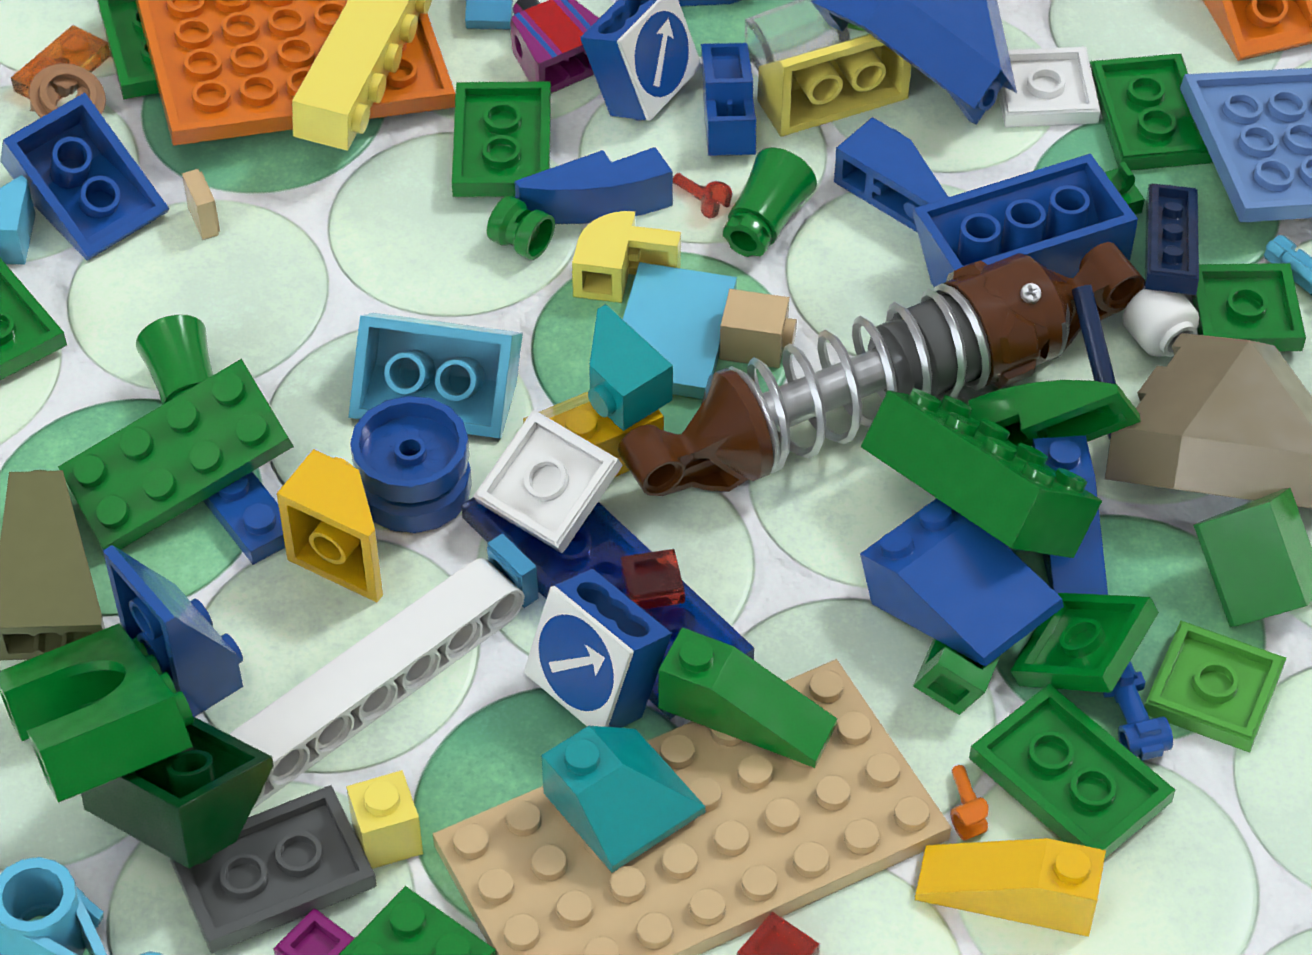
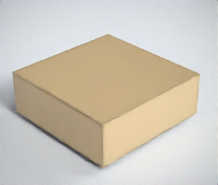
[182,169,220,240]

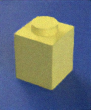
[346,770,423,869]

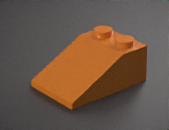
[1203,0,1312,61]

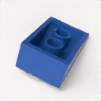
[0,93,169,261]
[860,498,1064,667]
[103,545,243,717]

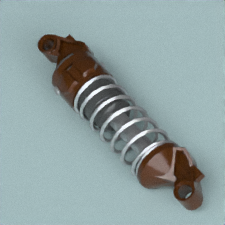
[618,242,1145,496]

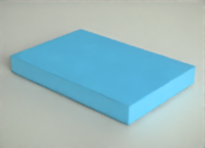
[623,262,737,399]

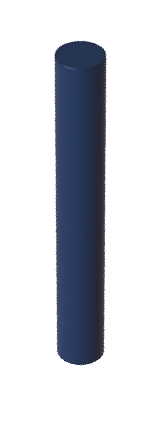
[1071,285,1116,440]

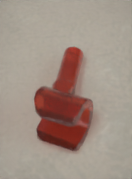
[673,173,732,218]

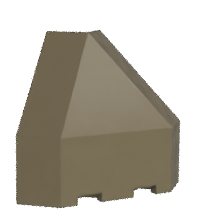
[1105,333,1312,509]

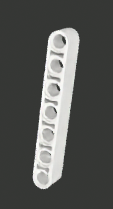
[229,558,525,810]

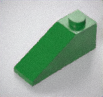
[658,627,837,768]

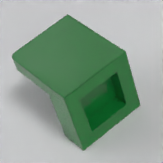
[913,639,1001,715]

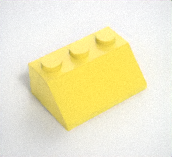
[757,34,911,137]

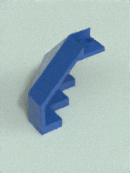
[811,0,1017,125]

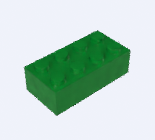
[861,388,1102,558]

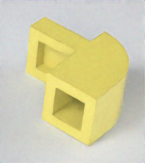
[572,211,681,303]

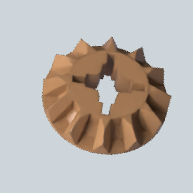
[28,64,106,118]

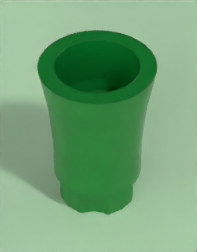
[722,147,817,257]
[136,314,213,405]

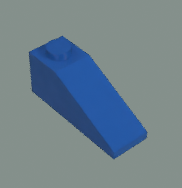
[834,117,948,232]
[1032,435,1108,595]

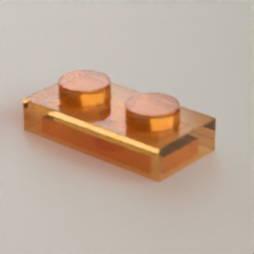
[11,25,111,101]

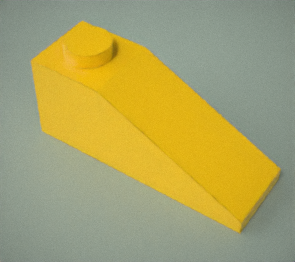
[915,838,1106,937]

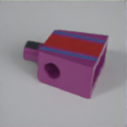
[510,0,599,93]

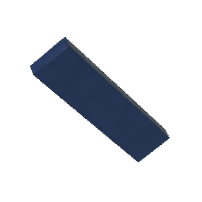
[1145,183,1199,295]

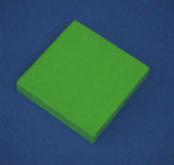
[1144,620,1286,753]

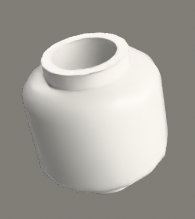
[1123,286,1199,357]

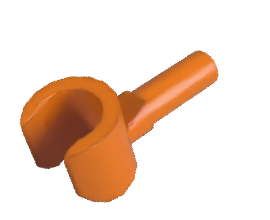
[950,765,989,840]

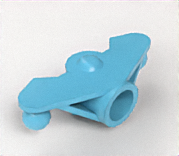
[0,857,163,955]

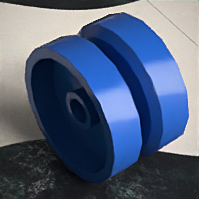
[350,396,472,533]

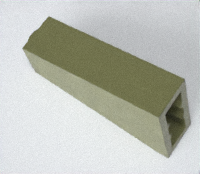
[0,470,105,660]

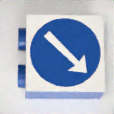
[580,0,702,121]
[523,568,672,728]

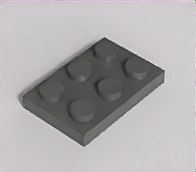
[170,785,377,954]

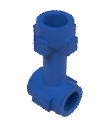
[1102,662,1173,761]

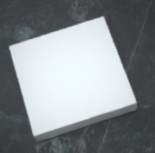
[998,47,1100,127]
[473,409,623,554]

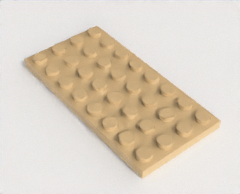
[433,659,951,955]

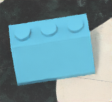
[348,313,523,439]

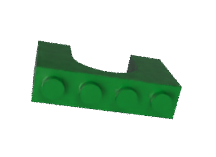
[0,623,194,803]

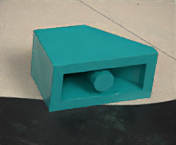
[588,304,673,431]

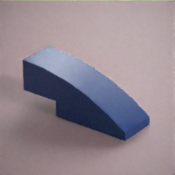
[701,43,756,156]
[515,147,673,224]

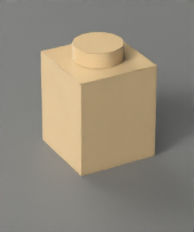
[720,289,797,368]

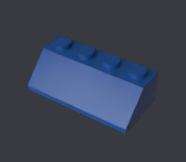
[913,153,1138,288]

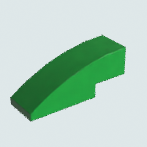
[968,380,1141,446]

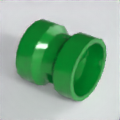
[487,195,555,260]

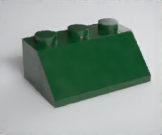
[81,716,274,869]

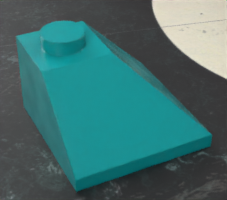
[541,726,706,873]

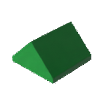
[1193,488,1312,627]

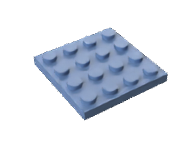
[1180,68,1312,223]

